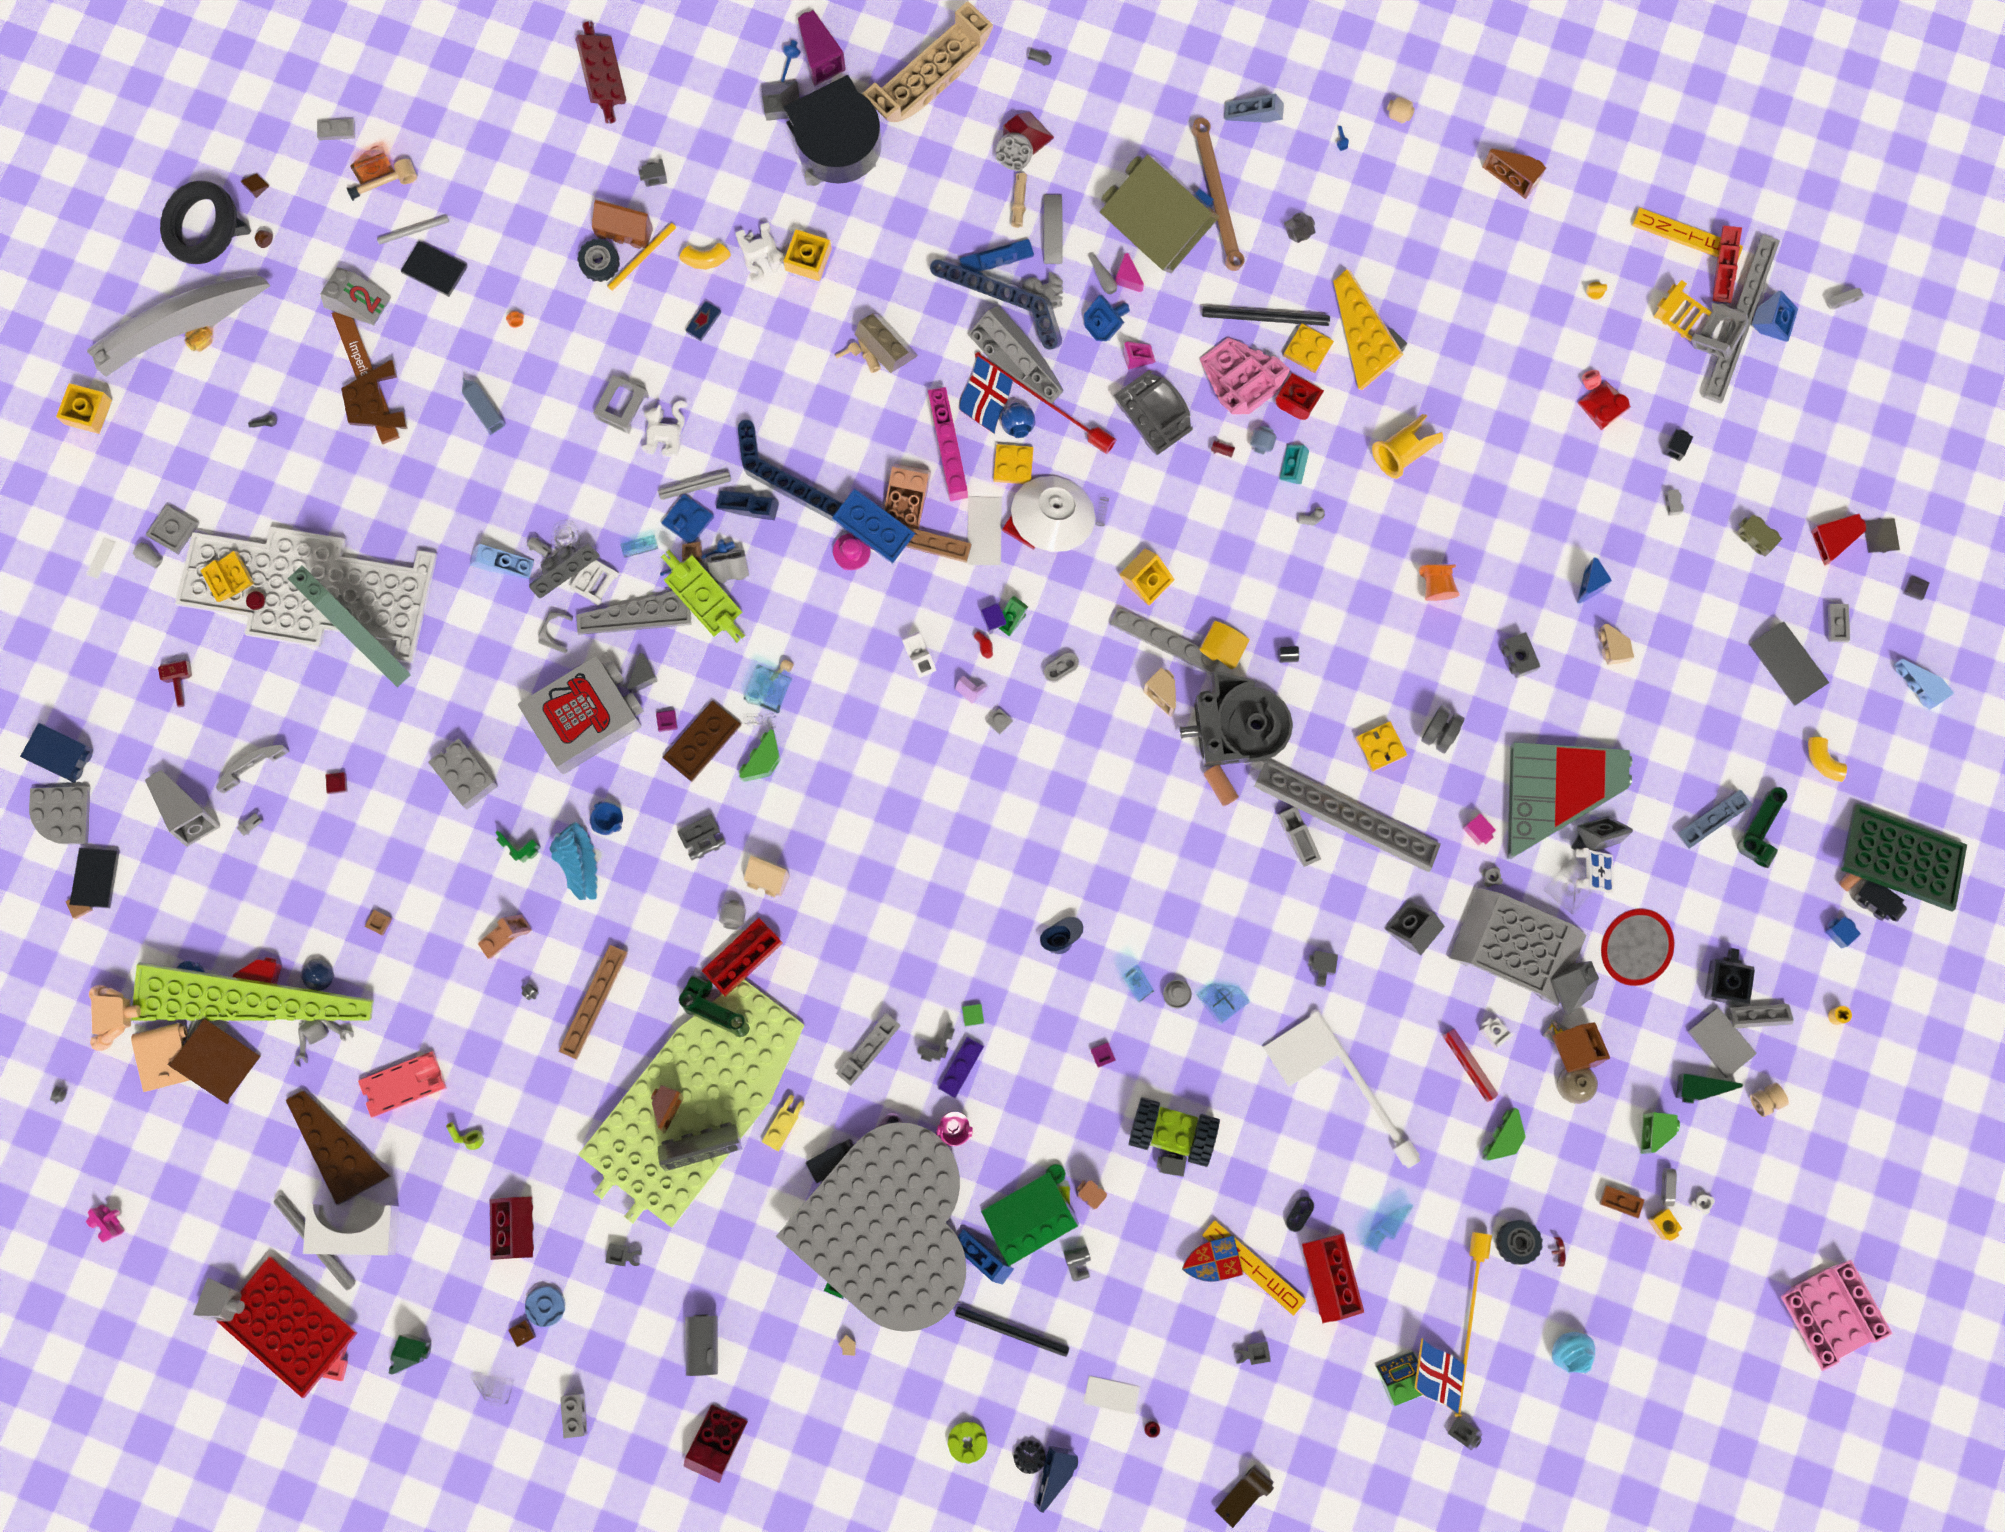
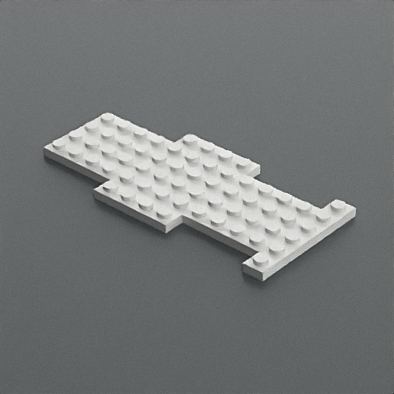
[175,526,437,663]

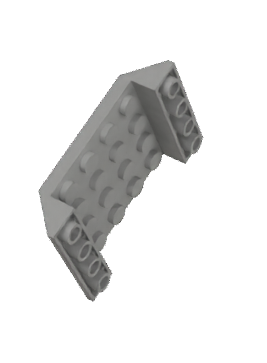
[1449,888,1587,1007]

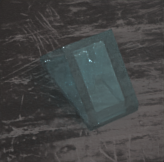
[1120,965,1154,1003]

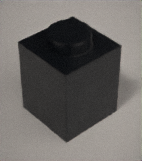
[1663,429,1694,462]

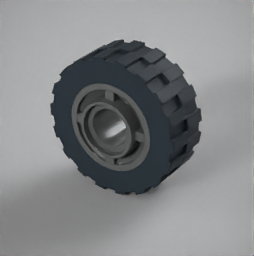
[1495,1220,1543,1265]

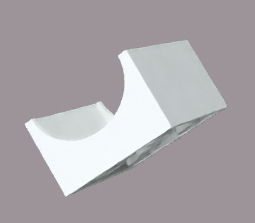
[303,1204,399,1256]

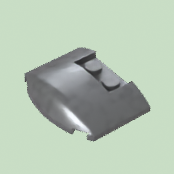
[1113,370,1193,456]

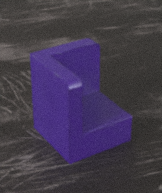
[981,603,1006,635]

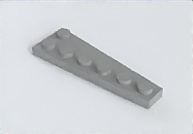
[576,591,692,635]

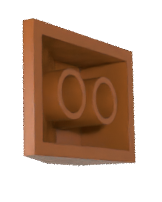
[1482,148,1547,199]

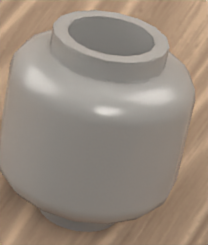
[719,900,746,930]

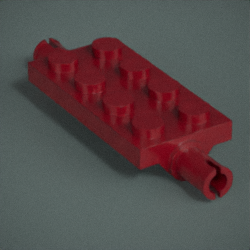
[575,21,627,124]

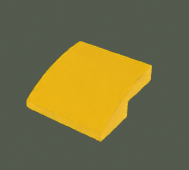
[200,551,254,602]
[1199,621,1250,670]

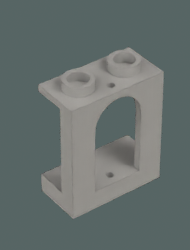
[1692,303,1749,360]
[593,375,649,434]

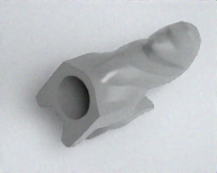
[1022,272,1063,309]

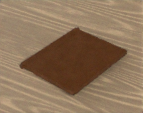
[167,1018,261,1105]

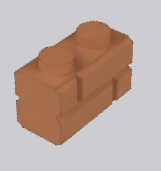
[1076,1180,1107,1210]

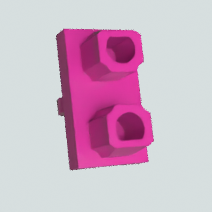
[85,1204,125,1243]

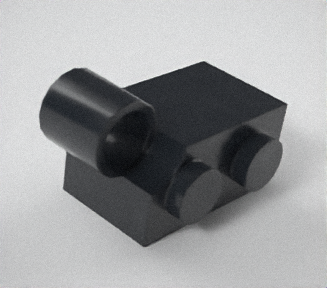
[1854,881,1907,922]
[805,1138,854,1184]

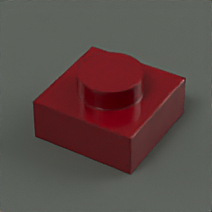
[325,772,348,794]

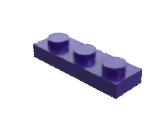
[938,1037,984,1098]

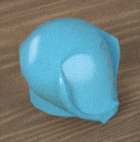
[1551,1332,1595,1373]

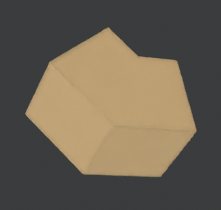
[838,1334,856,1356]

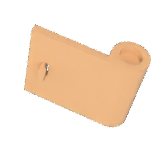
[131,1022,190,1092]

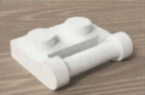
[569,560,619,606]

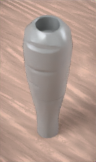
[1089,254,1118,294]

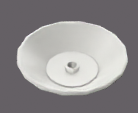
[1011,476,1096,552]

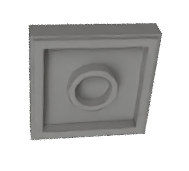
[145,504,199,555]

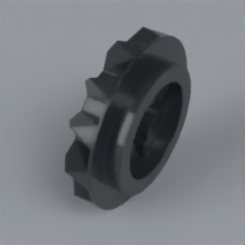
[1013,1440,1046,1474]

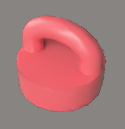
[1581,370,1602,390]

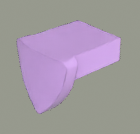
[955,675,988,704]

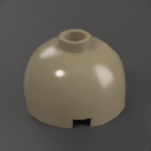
[1557,1068,1598,1104]

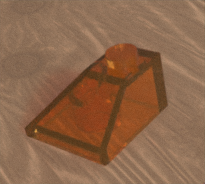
[350,145,395,185]

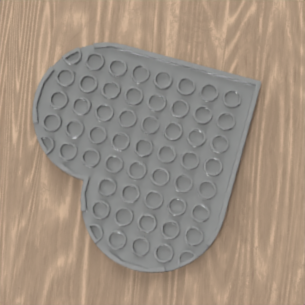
[775,1123,966,1332]

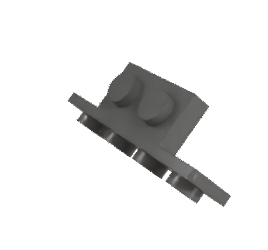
[529,543,600,599]

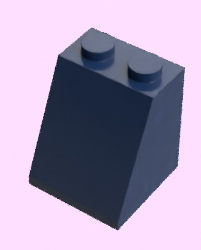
[20,723,94,783]

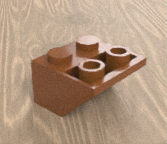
[1552,1022,1610,1073]

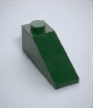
[1676,1073,1743,1104]

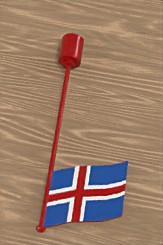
[959,352,1117,454]

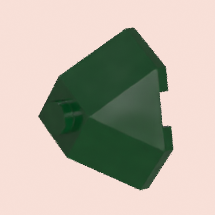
[388,1334,431,1375]

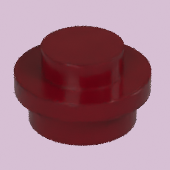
[246,591,266,610]

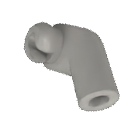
[1298,507,1325,526]

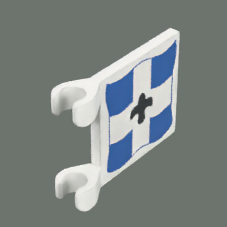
[1576,848,1613,893]

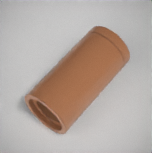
[1203,765,1239,807]

